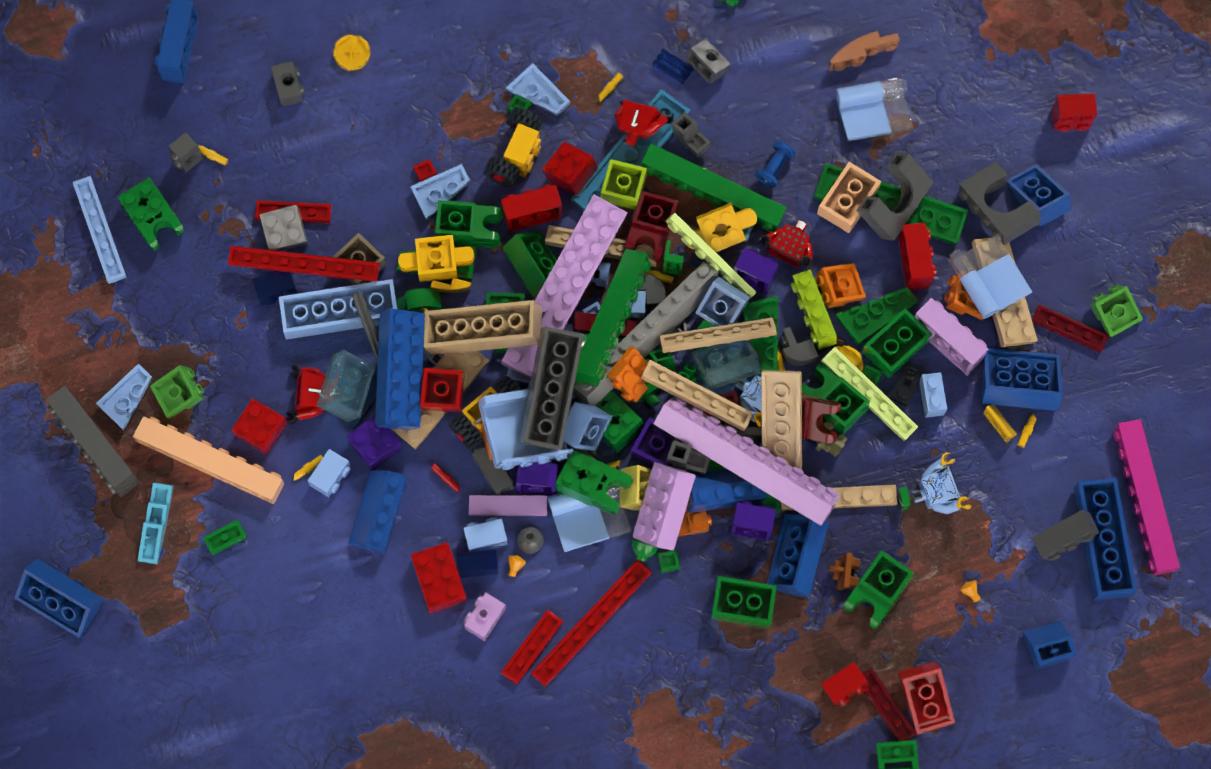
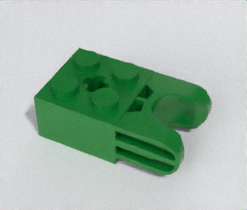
[117,177,185,251]
[435,200,503,248]
[802,364,870,435]
[571,390,644,454]
[556,450,633,515]
[844,550,914,630]

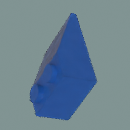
[1007,164,1071,227]

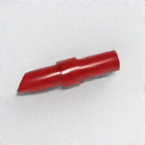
[430,463,460,493]

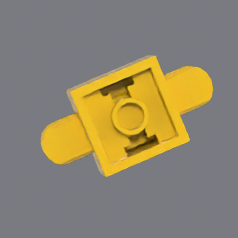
[688,203,757,252]
[398,235,474,282]

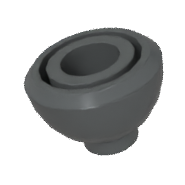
[516,527,544,554]

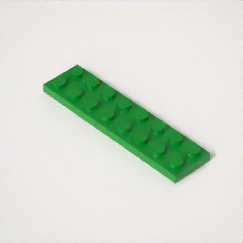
[814,163,968,246]

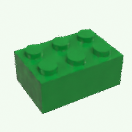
[862,308,932,378]
[711,576,777,629]

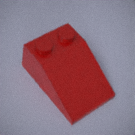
[898,661,955,734]

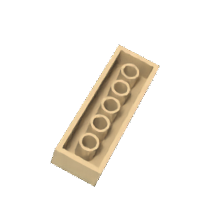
[424,300,542,355]

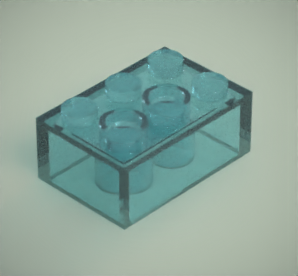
[691,340,761,390]
[316,350,376,422]

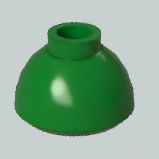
[632,538,659,562]

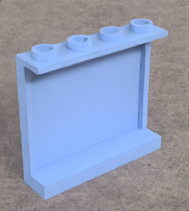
[478,389,573,470]

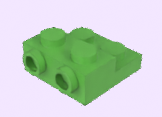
[1089,284,1143,337]
[150,365,204,419]

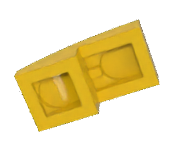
[430,278,472,293]

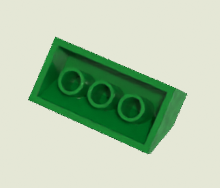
[502,231,557,300]

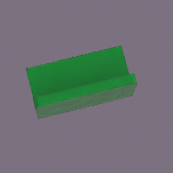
[663,240,684,276]

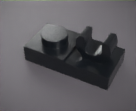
[890,364,923,407]

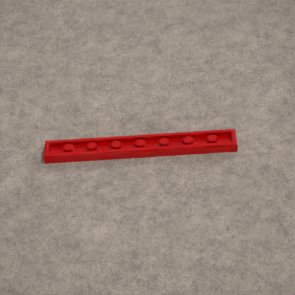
[228,246,380,282]
[531,560,652,687]

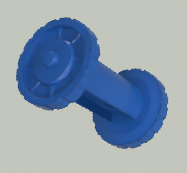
[755,141,796,188]

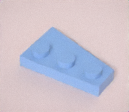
[506,63,571,116]
[411,164,470,221]
[96,364,153,431]

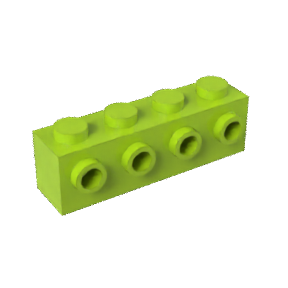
[790,269,837,350]

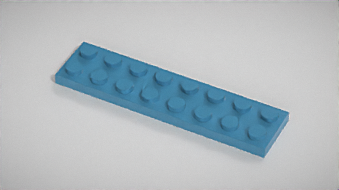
[571,89,691,211]

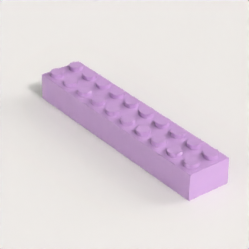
[501,194,628,380]
[654,396,840,525]

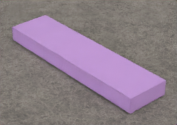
[469,495,547,516]

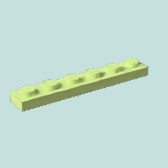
[666,213,756,298]
[821,347,918,441]

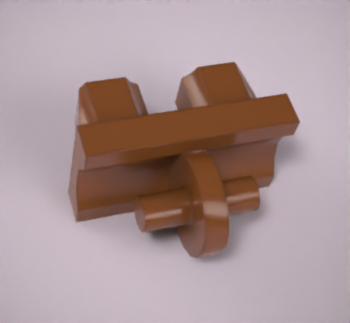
[828,552,861,591]

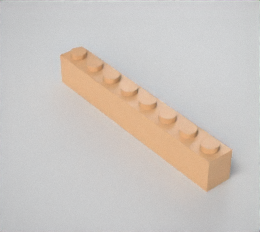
[133,416,284,504]

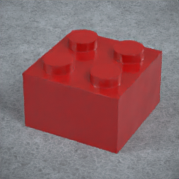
[1051,93,1097,132]
[542,141,598,196]
[420,368,465,413]
[231,398,288,455]
[821,662,870,707]

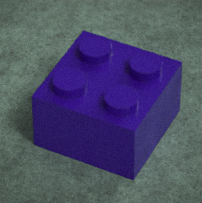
[734,248,779,296]
[346,415,402,471]
[631,417,682,468]
[516,461,558,496]
[731,501,776,541]

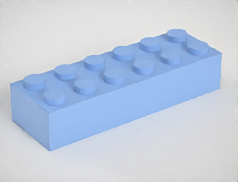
[279,279,397,340]

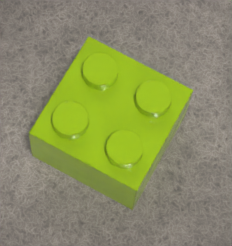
[601,159,647,210]

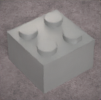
[260,205,308,251]

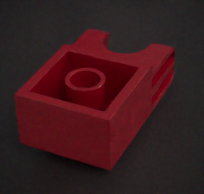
[624,191,678,263]
[802,394,841,443]

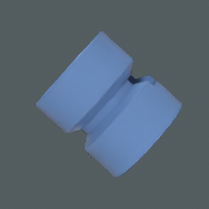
[589,262,611,288]

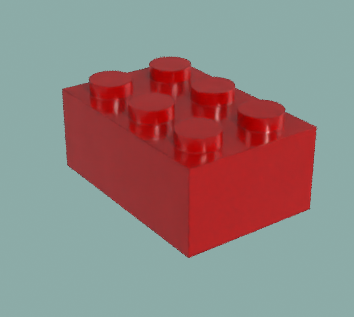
[501,184,562,233]
[898,223,936,291]
[411,542,467,614]

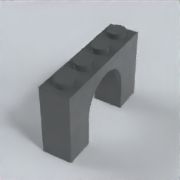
[856,152,933,241]
[958,162,1041,246]
[472,445,557,495]

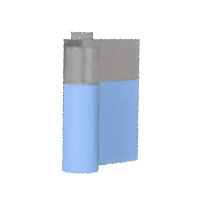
[835,77,913,141]
[948,235,1032,319]
[547,487,632,552]

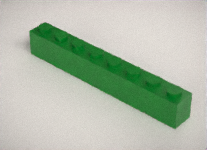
[641,144,787,232]
[575,249,651,387]

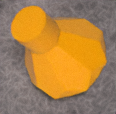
[508,555,526,577]
[960,580,981,603]

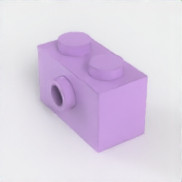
[463,593,506,641]

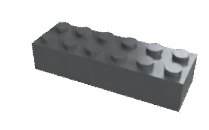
[519,326,584,451]
[46,386,140,497]

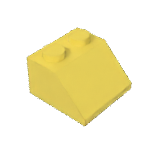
[619,465,652,511]

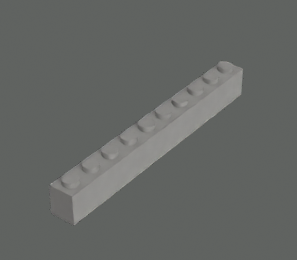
[574,262,719,406]

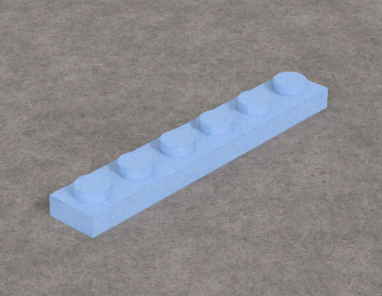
[73,176,127,284]

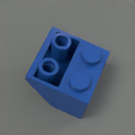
[1022,621,1077,670]

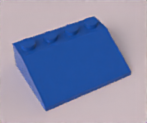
[981,348,1063,411]

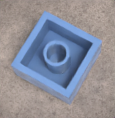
[695,277,751,327]
[563,403,612,451]

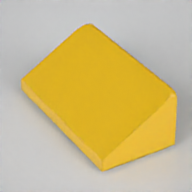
[983,405,1017,443]

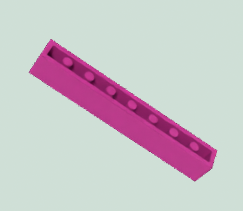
[1113,419,1180,576]

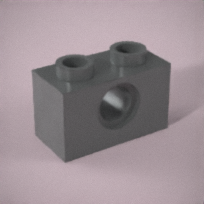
[686,39,731,84]
[271,61,305,107]
[169,132,203,173]

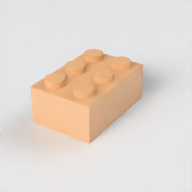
[817,162,881,233]

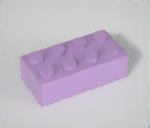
[915,298,988,376]
[632,462,696,551]

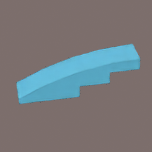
[138,483,174,564]

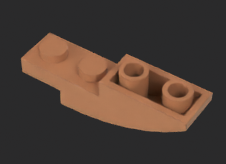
[829,31,900,71]

